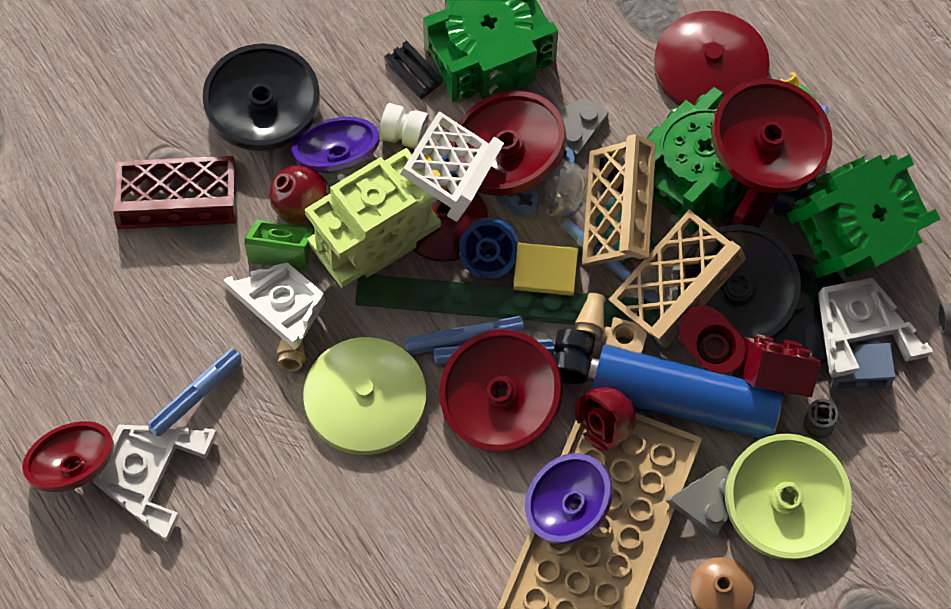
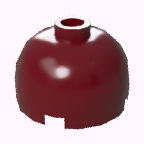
[269,165,329,226]
[575,387,636,451]

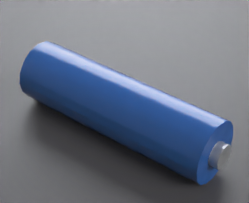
[588,344,784,439]

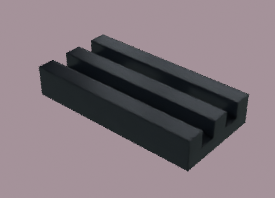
[384,40,443,100]

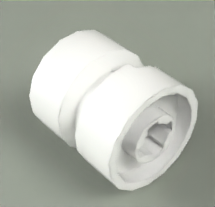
[379,103,429,149]

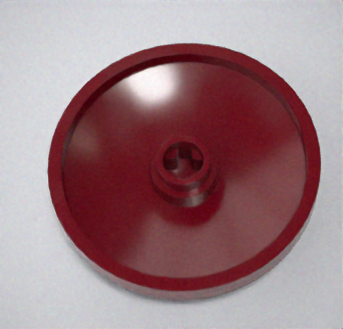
[654,11,770,106]
[711,79,832,193]
[450,91,567,196]
[439,329,563,453]

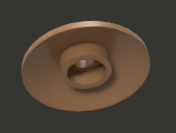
[690,557,754,609]

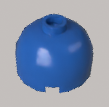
[459,217,519,279]

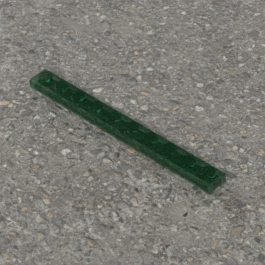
[355,274,658,328]

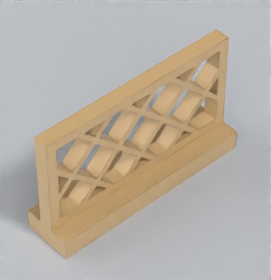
[582,134,656,266]
[608,210,746,349]

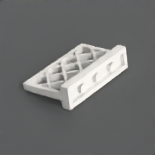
[400,111,504,222]

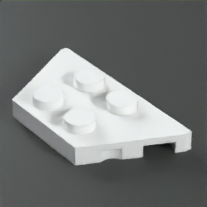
[223,262,326,350]

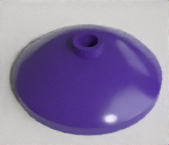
[292,117,380,173]
[525,453,613,544]

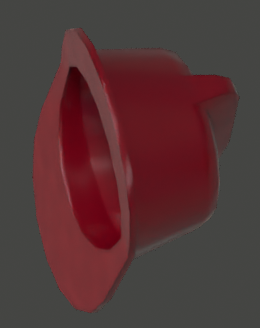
[679,306,746,374]

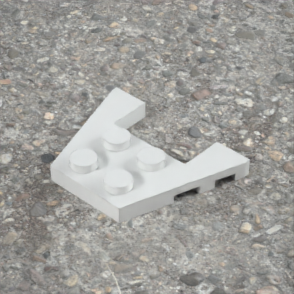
[818,278,933,378]
[93,425,217,542]

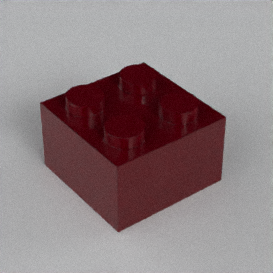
[735,334,821,398]

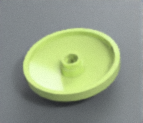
[303,337,426,455]
[725,434,852,560]

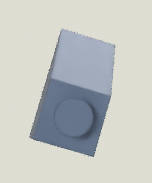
[829,341,895,392]

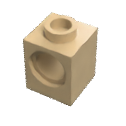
[601,317,648,354]

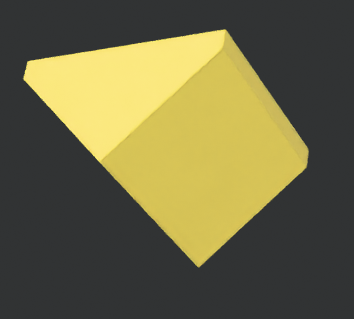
[513,242,578,296]

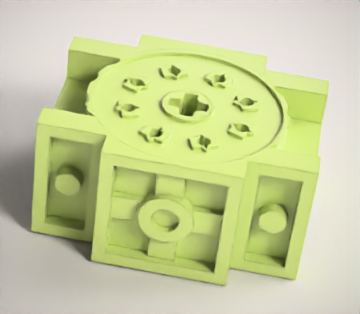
[305,148,441,288]

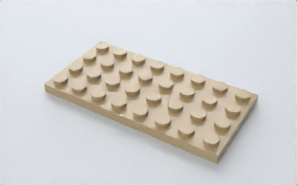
[497,413,702,609]

